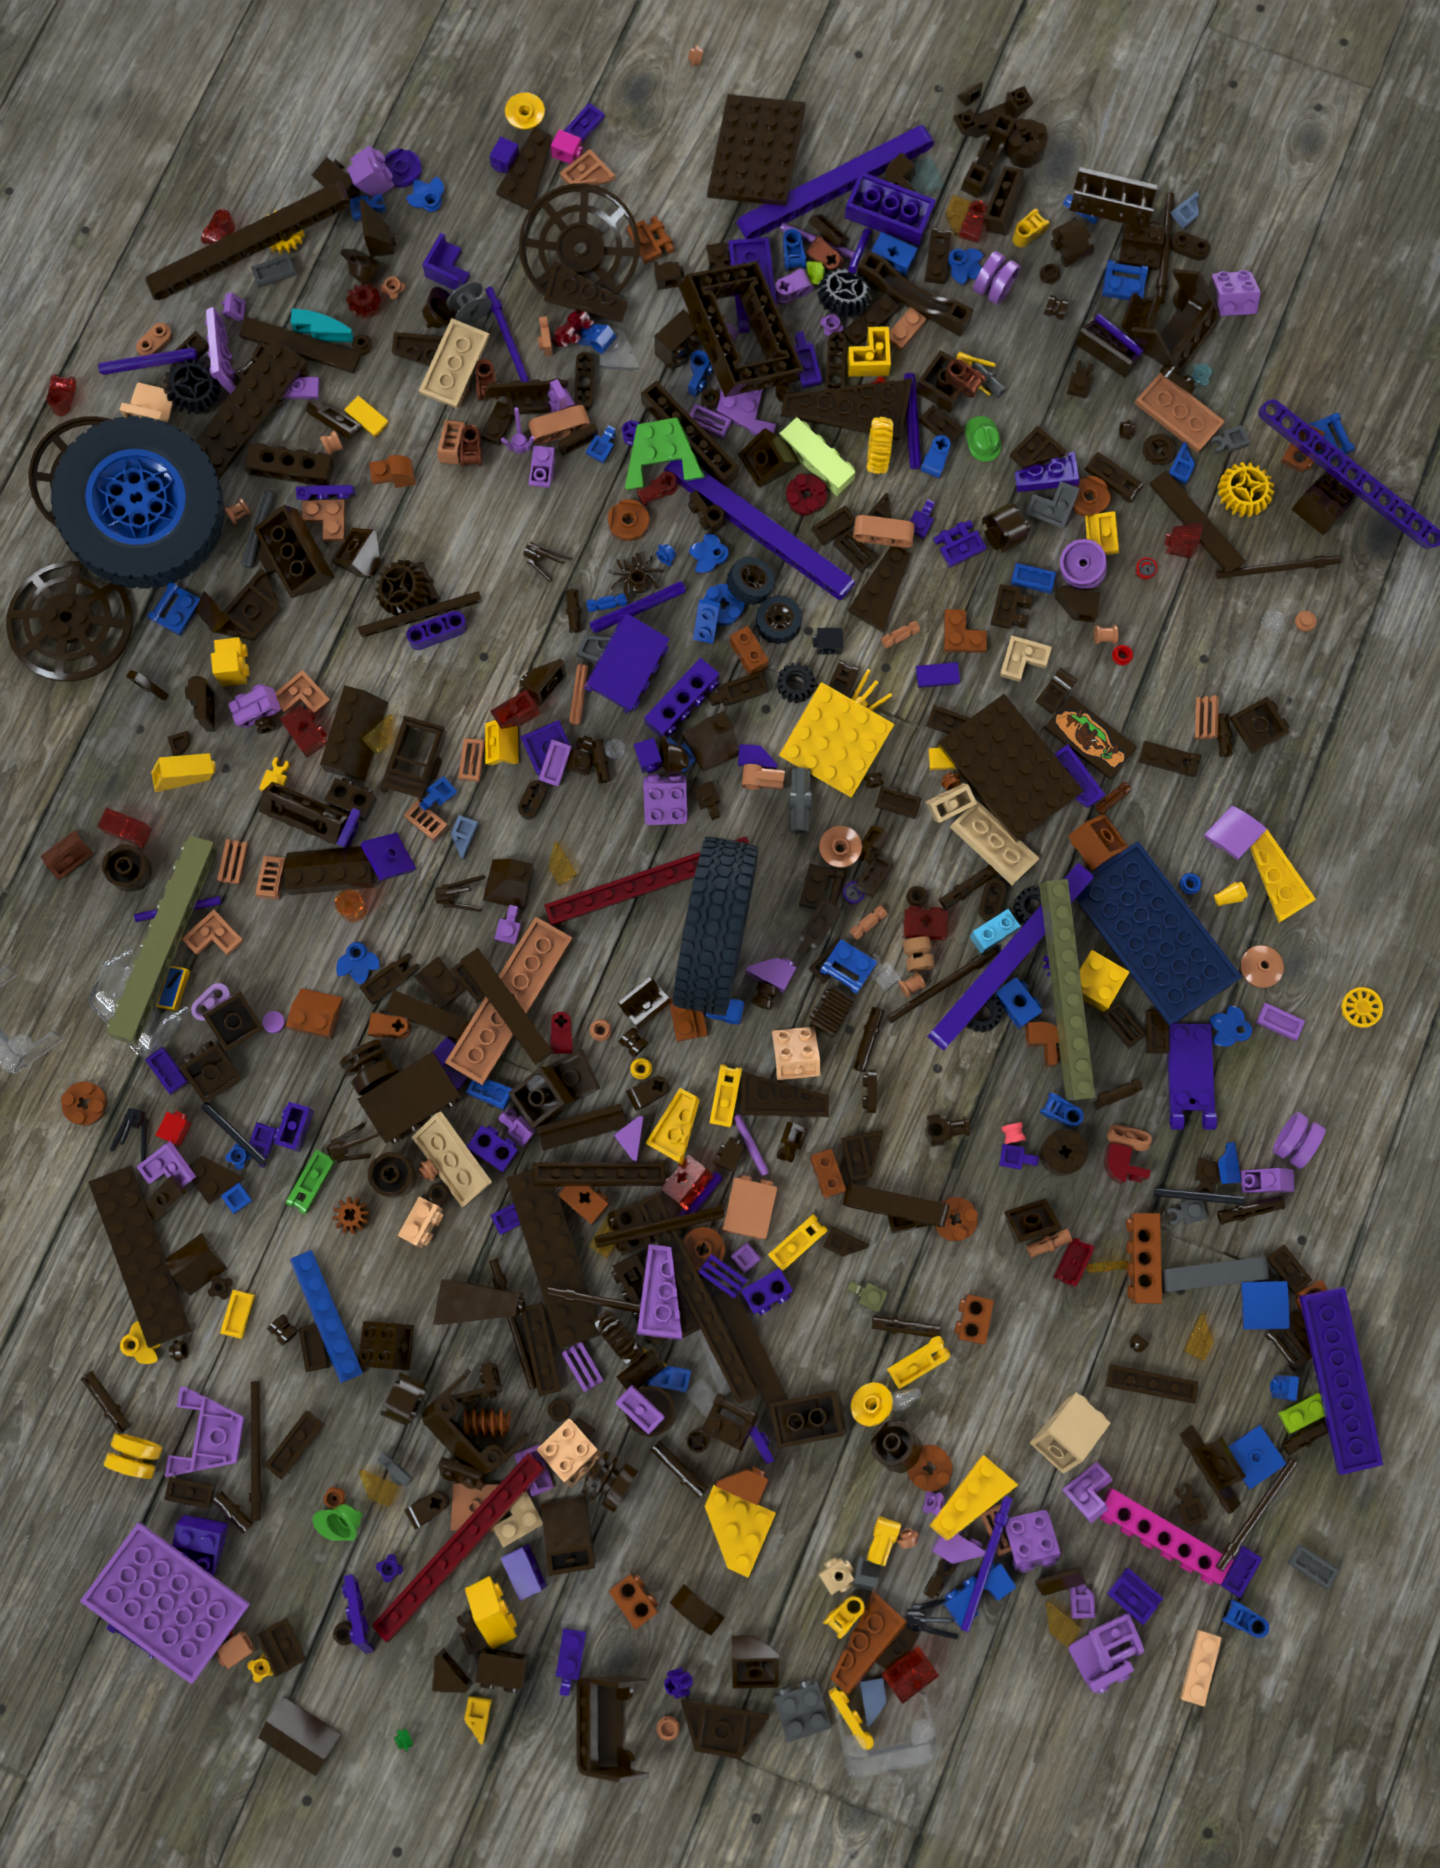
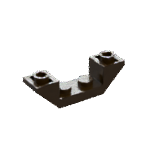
[953,86,1033,138]

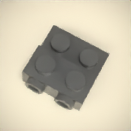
[773,1679,831,1742]

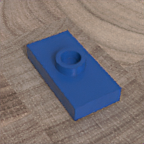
[1011,563,1056,594]
[466,1079,512,1111]

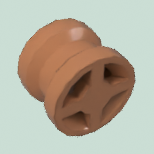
[320,430,343,456]

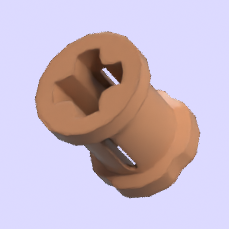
[224,498,252,525]
[1094,625,1118,644]
[898,971,927,999]

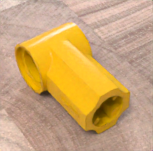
[866,1516,901,1566]

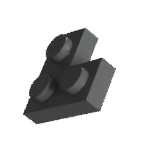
[1025,481,1080,528]

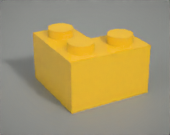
[847,327,891,377]
[211,637,250,687]
[465,1576,517,1649]

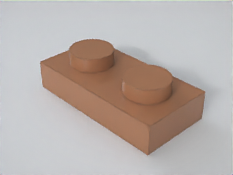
[889,307,927,351]

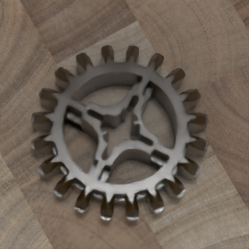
[375,560,430,616]
[593,1309,644,1366]

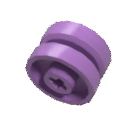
[973,251,1021,305]
[1060,539,1107,590]
[1272,1112,1326,1169]

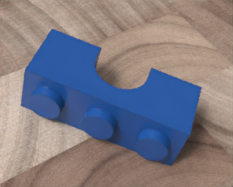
[942,1562,1017,1628]

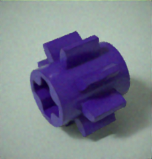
[664,1667,693,1699]

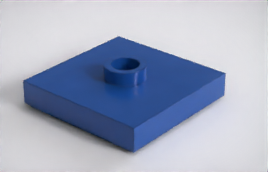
[1228,1425,1287,1489]

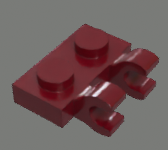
[551,311,594,347]

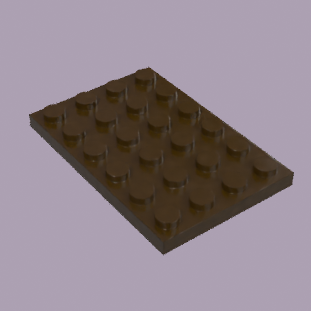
[707,94,806,206]
[937,694,1084,843]

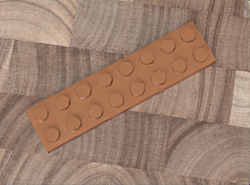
[445,917,573,1086]

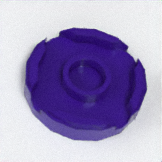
[384,148,422,188]

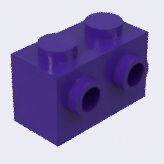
[274,1101,314,1153]

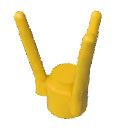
[956,351,996,396]
[851,669,892,711]

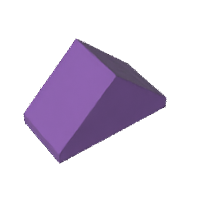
[614,1116,644,1162]

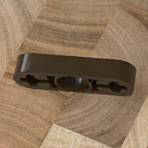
[574,352,594,411]

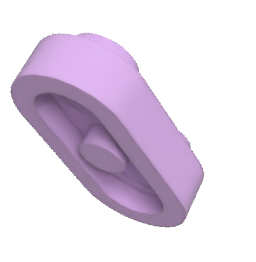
[191,983,230,1021]

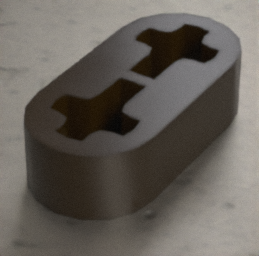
[518,780,547,820]

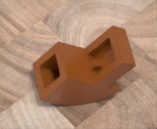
[369,455,416,488]
[1025,1022,1060,1068]

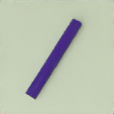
[848,228,871,273]
[1095,314,1144,356]

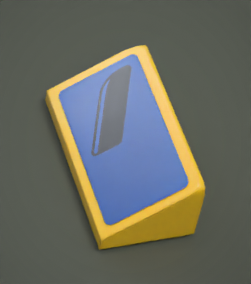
[156,966,191,1012]

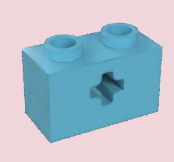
[969,909,1020,954]

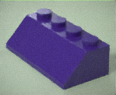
[845,172,936,246]

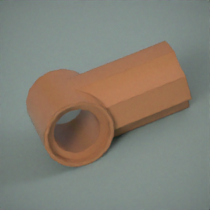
[741,764,785,790]

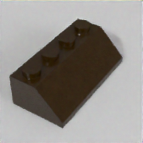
[253,505,335,598]
[320,685,388,781]
[284,846,375,895]

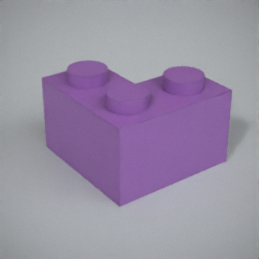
[347,145,394,197]

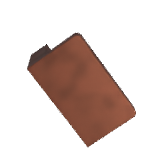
[41,831,93,880]

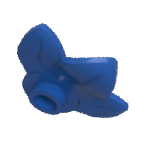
[406,177,444,212]
[948,248,984,285]
[689,534,729,573]
[336,942,379,985]
[1210,1006,1252,1047]

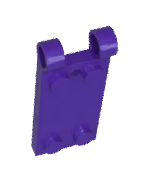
[728,237,777,334]
[1167,1024,1217,1130]

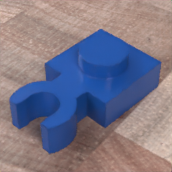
[350,194,386,221]

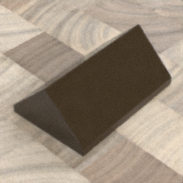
[1075,320,1143,378]
[258,1696,342,1776]

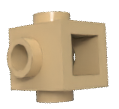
[818,1557,855,1595]

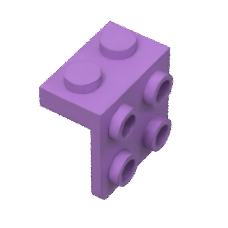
[1211,270,1260,316]
[643,773,687,825]
[1005,1510,1061,1573]
[1068,1634,1134,1694]

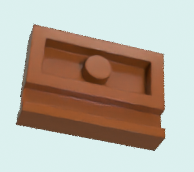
[669,998,707,1042]

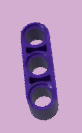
[406,611,467,650]

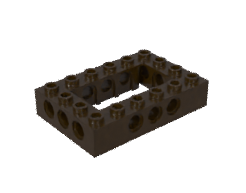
[679,261,804,397]

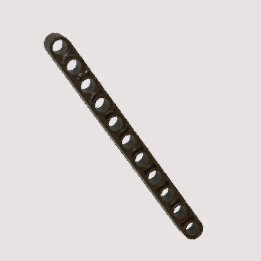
[145,182,351,300]

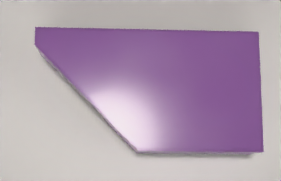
[1070,1584,1095,1619]

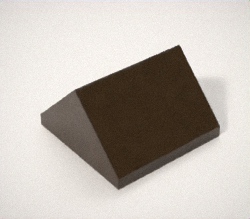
[1004,1199,1061,1245]
[166,1233,228,1296]
[432,1648,473,1693]

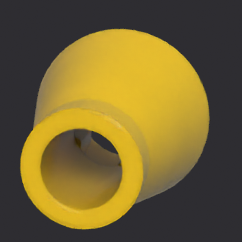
[1213,882,1248,907]

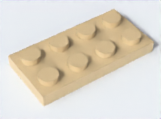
[419,318,490,409]
[950,801,1040,886]
[412,1111,492,1208]

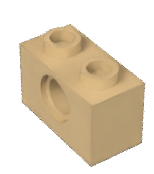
[925,783,977,823]

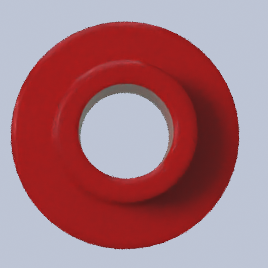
[1112,645,1133,666]

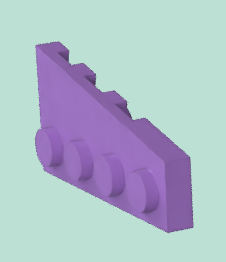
[205,307,237,394]
[637,1244,682,1340]

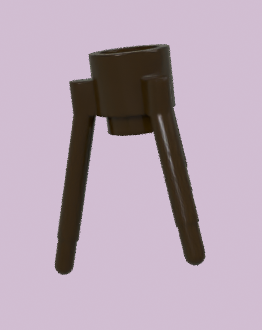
[523,541,573,582]
[435,875,485,912]
[326,1123,380,1163]

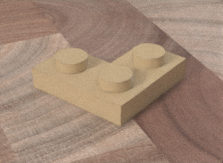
[1000,635,1052,682]
[493,1491,543,1547]

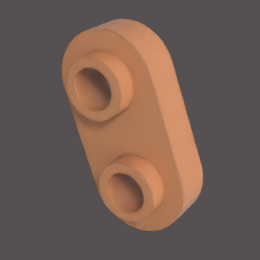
[136,323,173,356]
[1107,1125,1152,1151]

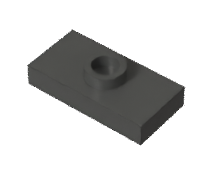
[251,254,297,288]
[1287,1543,1340,1590]

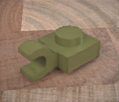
[846,1281,888,1313]

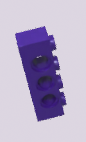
[644,657,720,738]

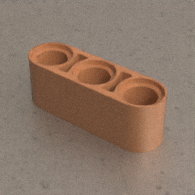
[528,405,591,444]
[853,515,915,548]

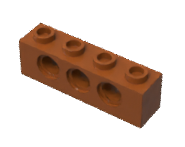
[1126,1213,1162,1304]

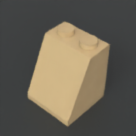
[1030,1392,1110,1474]

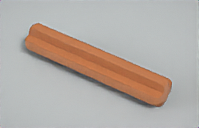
[569,664,589,725]

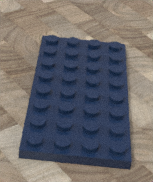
[1075,841,1242,1027]

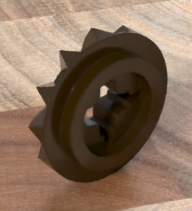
[1142,434,1175,466]

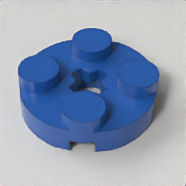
[703,584,744,626]

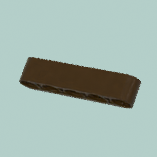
[842,1183,950,1228]

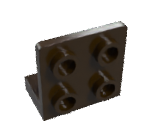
[358,1321,415,1371]
[453,1362,503,1405]

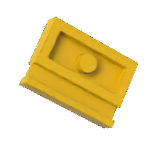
[1085,511,1119,555]

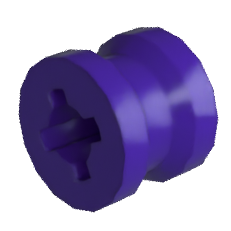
[622,420,640,446]

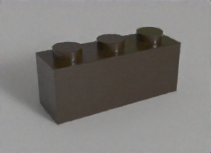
[983,166,1026,235]

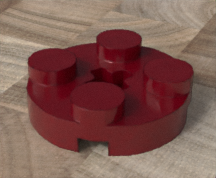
[786,474,827,516]

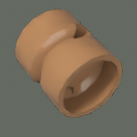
[902,936,935,973]

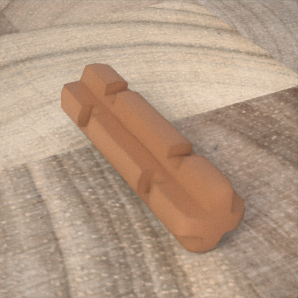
[881,621,920,648]
[849,906,887,940]

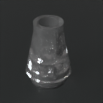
[891,1386,922,1413]

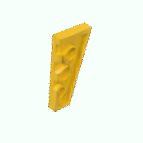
[929,1455,1018,1541]

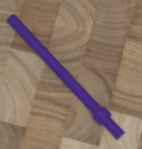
[485,287,530,382]
[960,1496,1013,1633]

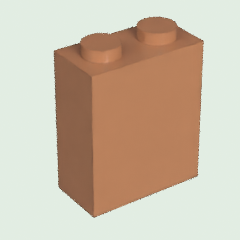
[723,1175,777,1241]

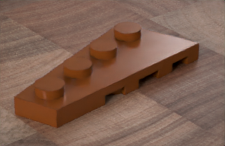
[831,1592,908,1695]

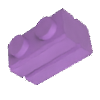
[229,684,281,728]

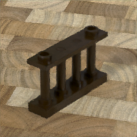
[1069,167,1158,229]

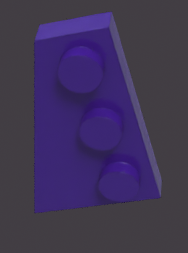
[1015,451,1079,492]
[1054,744,1105,809]
[342,1574,375,1654]

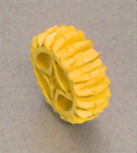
[867,417,893,474]
[1218,462,1274,518]

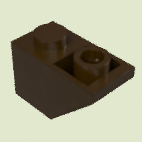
[1055,585,1100,623]

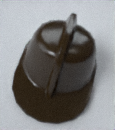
[340,249,381,284]
[422,287,456,329]
[660,735,689,778]

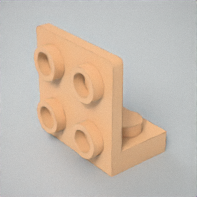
[120,383,173,423]
[772,1027,820,1080]
[398,1196,444,1248]
[537,1419,603,1488]

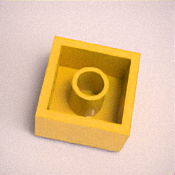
[1079,950,1129,1013]

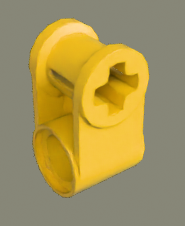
[1012,209,1051,248]
[823,1593,864,1639]

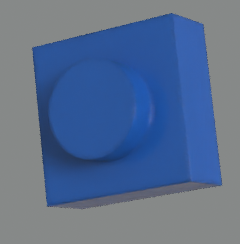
[221,1183,253,1214]

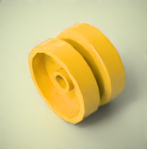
[103,1433,163,1479]

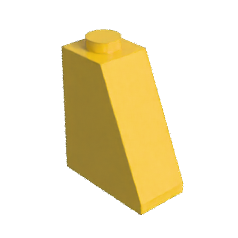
[151,753,216,792]

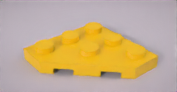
[705,1484,776,1578]

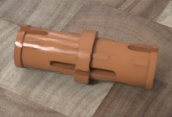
[1026,1228,1072,1258]

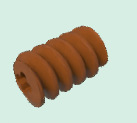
[463,1407,511,1437]

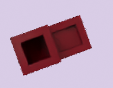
[1104,1143,1151,1184]

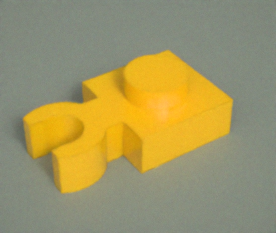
[259,757,290,795]

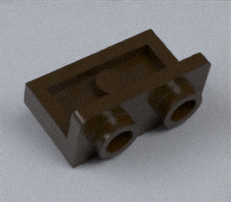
[1121,293,1163,338]
[618,976,671,1029]

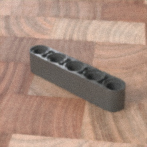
[1161,1257,1270,1293]

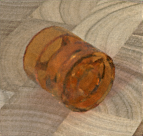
[335,889,368,923]

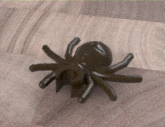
[609,553,664,599]

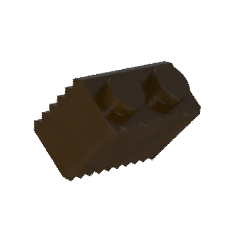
[809,985,856,1038]

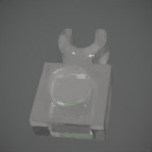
[871,953,902,993]

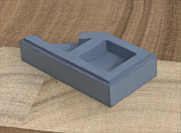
[1170,192,1199,229]
[451,815,479,859]
[860,1677,887,1726]

